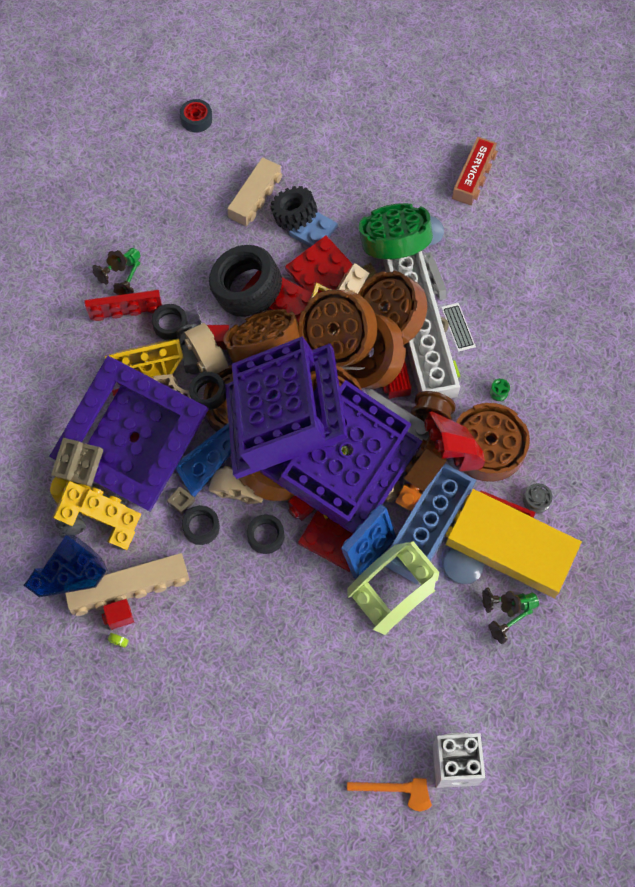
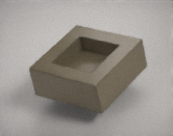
[167,487,195,515]

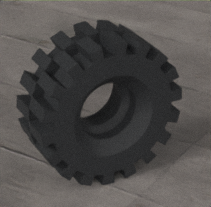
[270,186,318,231]

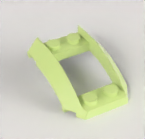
[347,541,439,635]

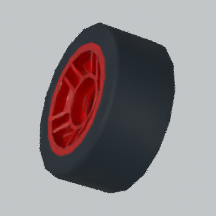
[180,99,212,133]

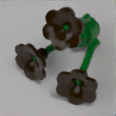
[92,248,141,295]
[482,587,539,644]

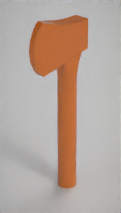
[347,778,432,812]

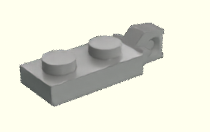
[423,252,446,300]

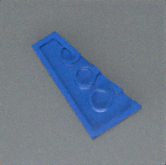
[175,423,231,497]

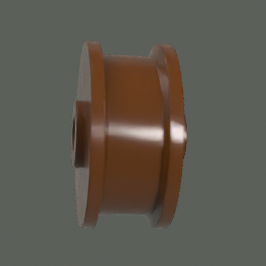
[410,391,456,422]

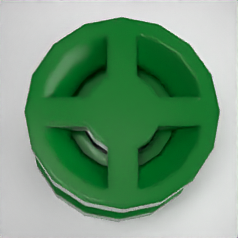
[490,378,510,401]

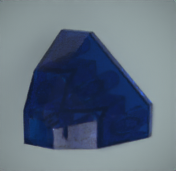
[23,535,108,597]

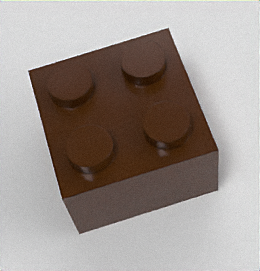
[404,436,447,492]

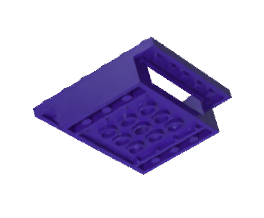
[225,336,348,479]
[49,355,208,512]
[260,380,422,534]

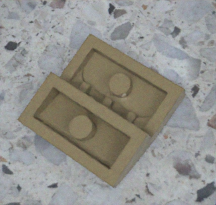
[51,438,103,487]

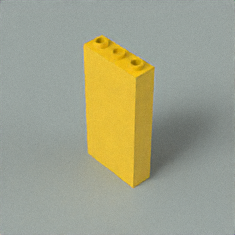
[445,489,582,599]

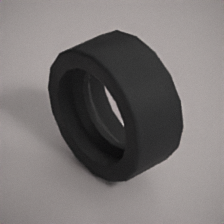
[152,304,188,340]
[189,372,226,410]
[181,505,220,545]
[247,514,285,554]

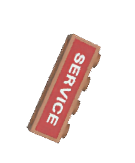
[452,137,498,205]

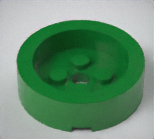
[359,203,433,259]

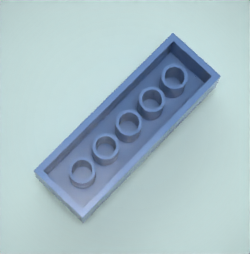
[385,464,476,585]

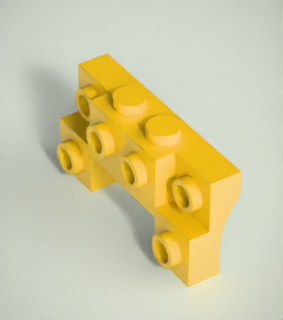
[52,481,141,550]

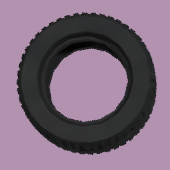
[209,245,282,317]

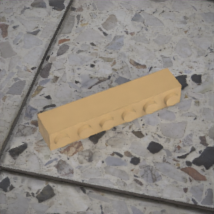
[64,553,190,616]

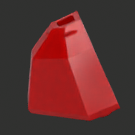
[424,412,485,471]

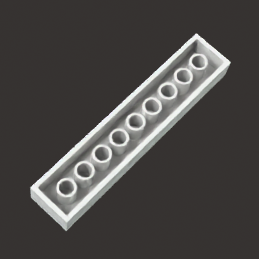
[383,251,460,398]

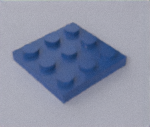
[341,504,396,579]

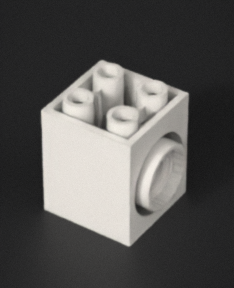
[432,733,485,788]

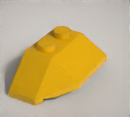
[105,339,183,379]

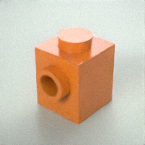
[395,484,423,511]

